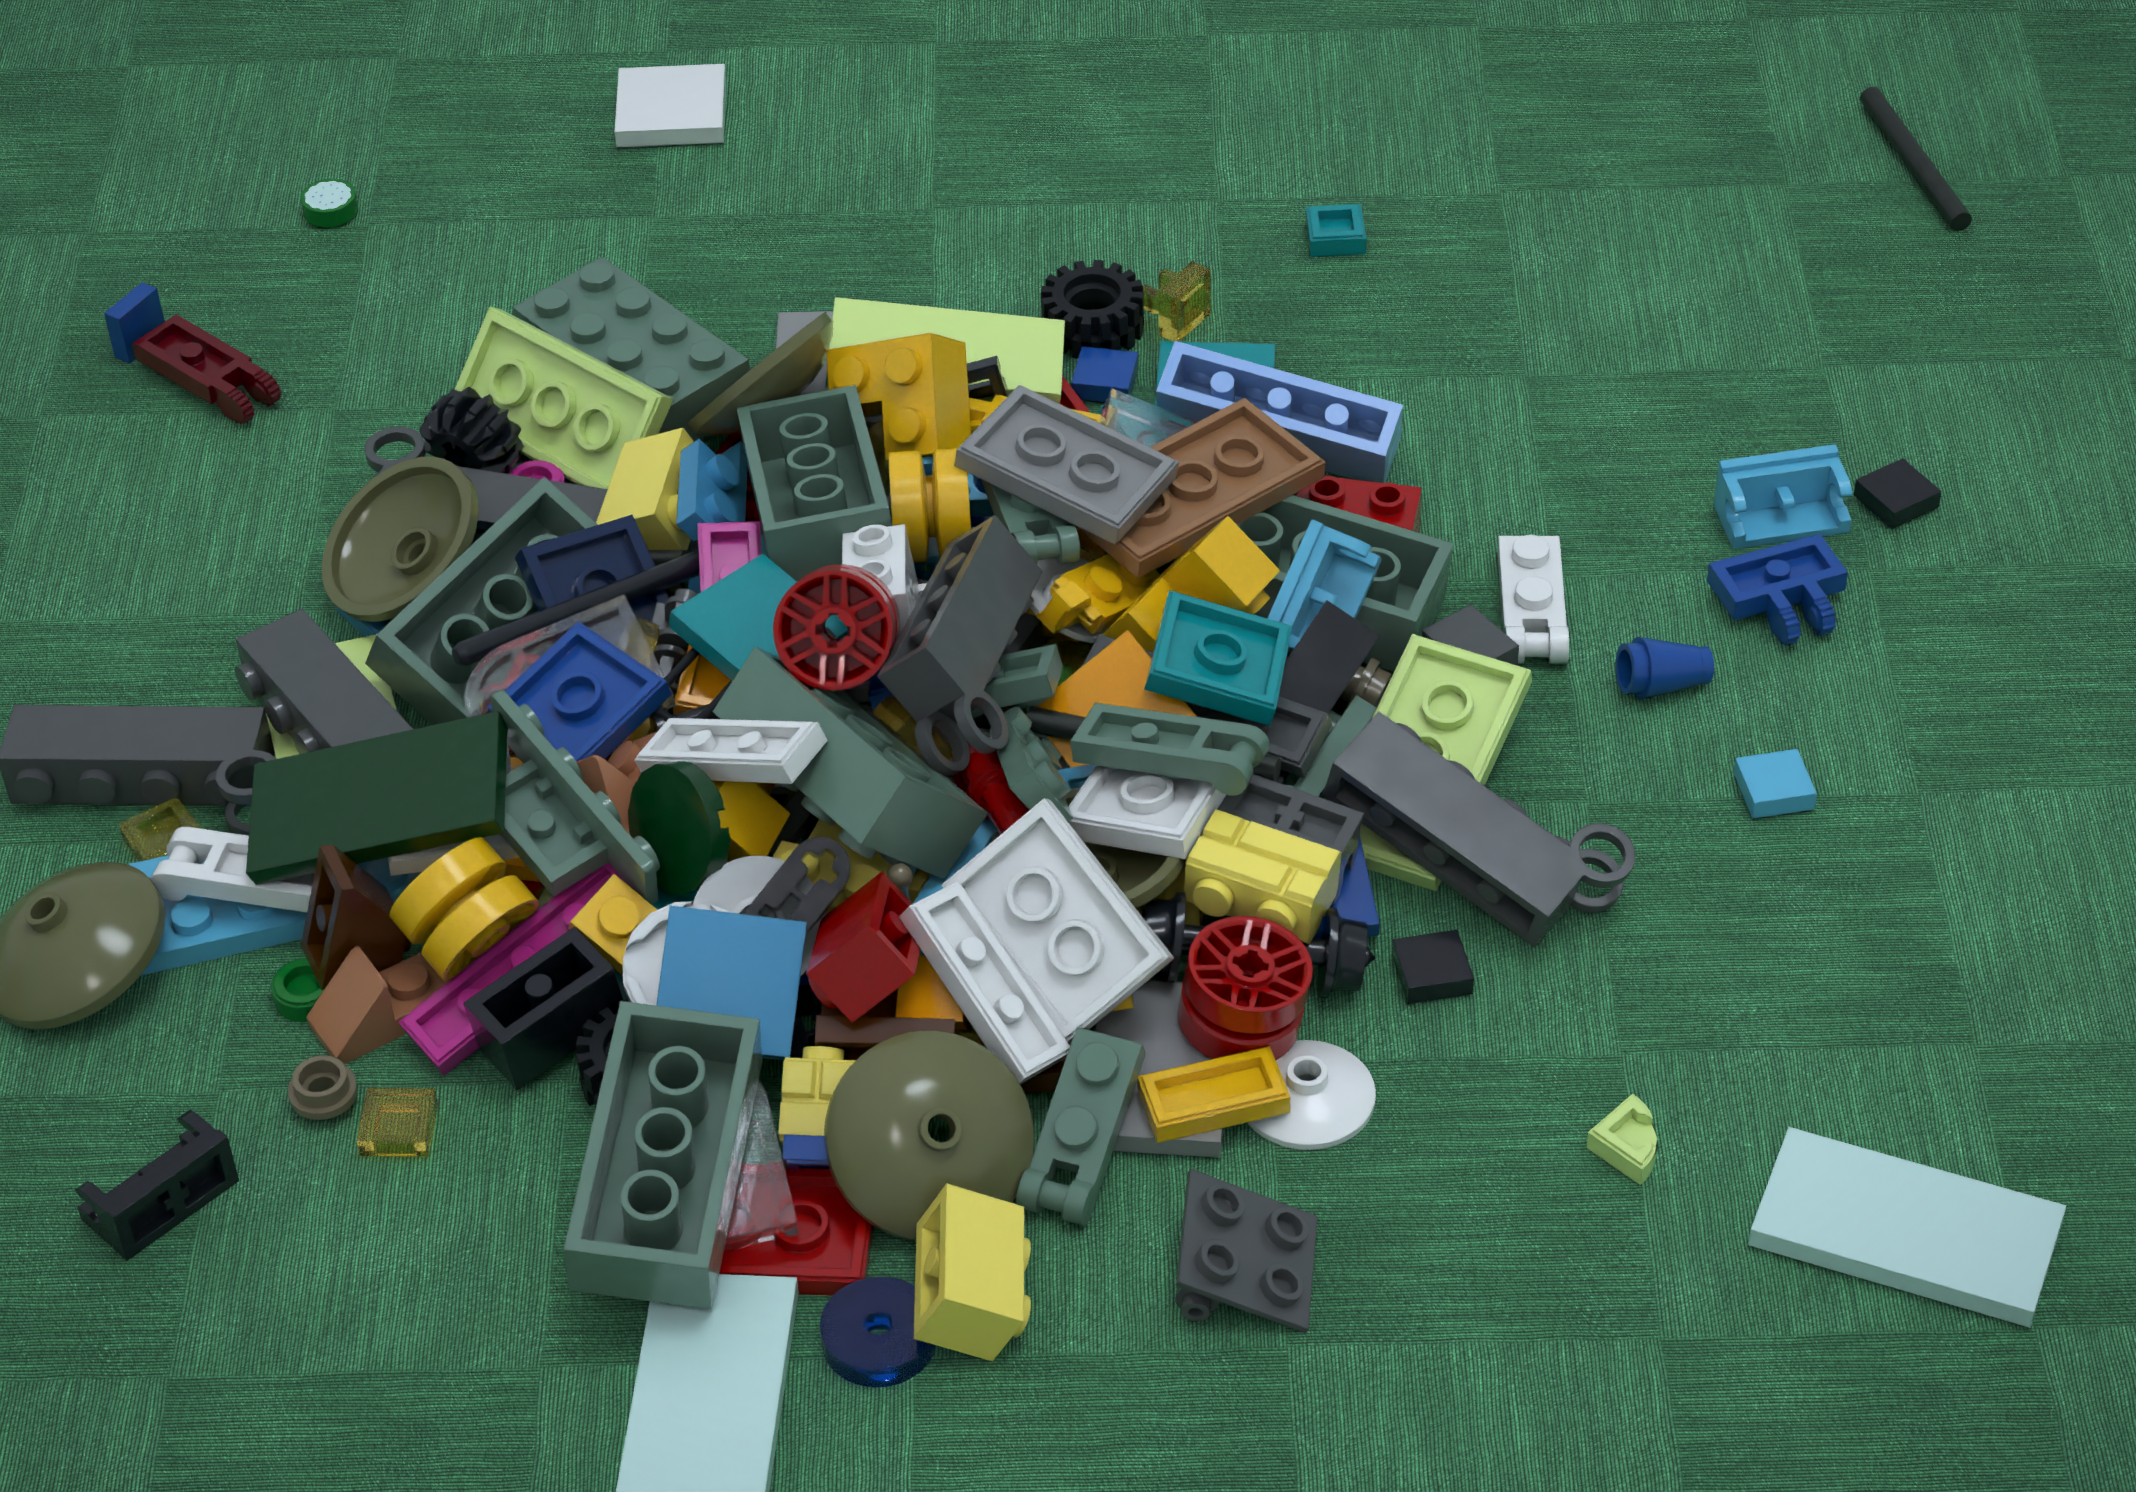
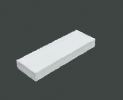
[634,718,828,784]
[899,881,1070,1084]

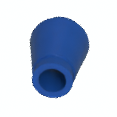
[1615,637,1714,699]

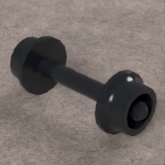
[1142,892,1375,998]

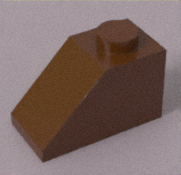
[301,844,411,990]

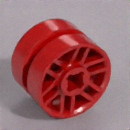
[773,564,900,690]
[1177,916,1313,1060]

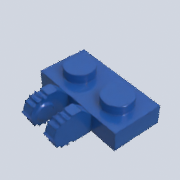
[1707,534,1848,645]

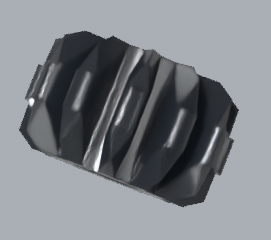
[419,387,524,474]

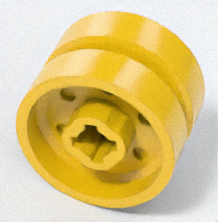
[888,448,971,564]
[389,837,539,982]

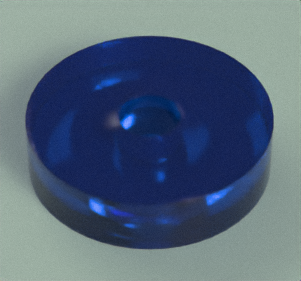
[820,1277,936,1387]

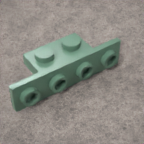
[490,689,660,905]

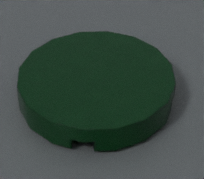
[628,761,730,896]

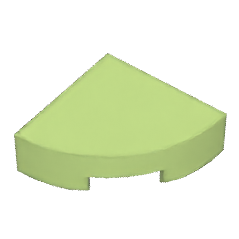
[1586,1094,1657,1185]

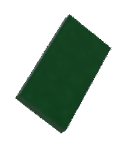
[246,711,508,885]

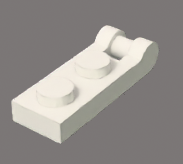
[1497,535,1569,664]
[150,827,315,913]

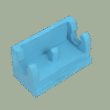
[1714,444,1852,549]
[1267,519,1382,657]

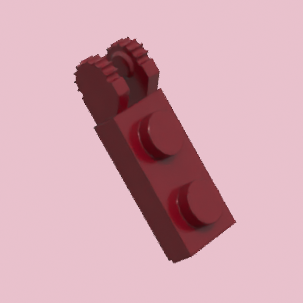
[132,314,282,425]

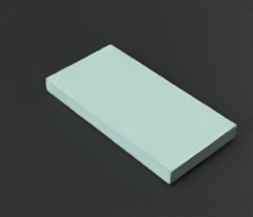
[1748,1127,2067,1328]
[616,1274,799,1492]

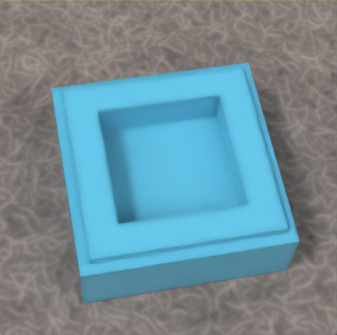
[1734,749,1817,819]

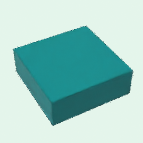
[1306,204,1367,257]

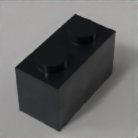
[463,927,623,1090]

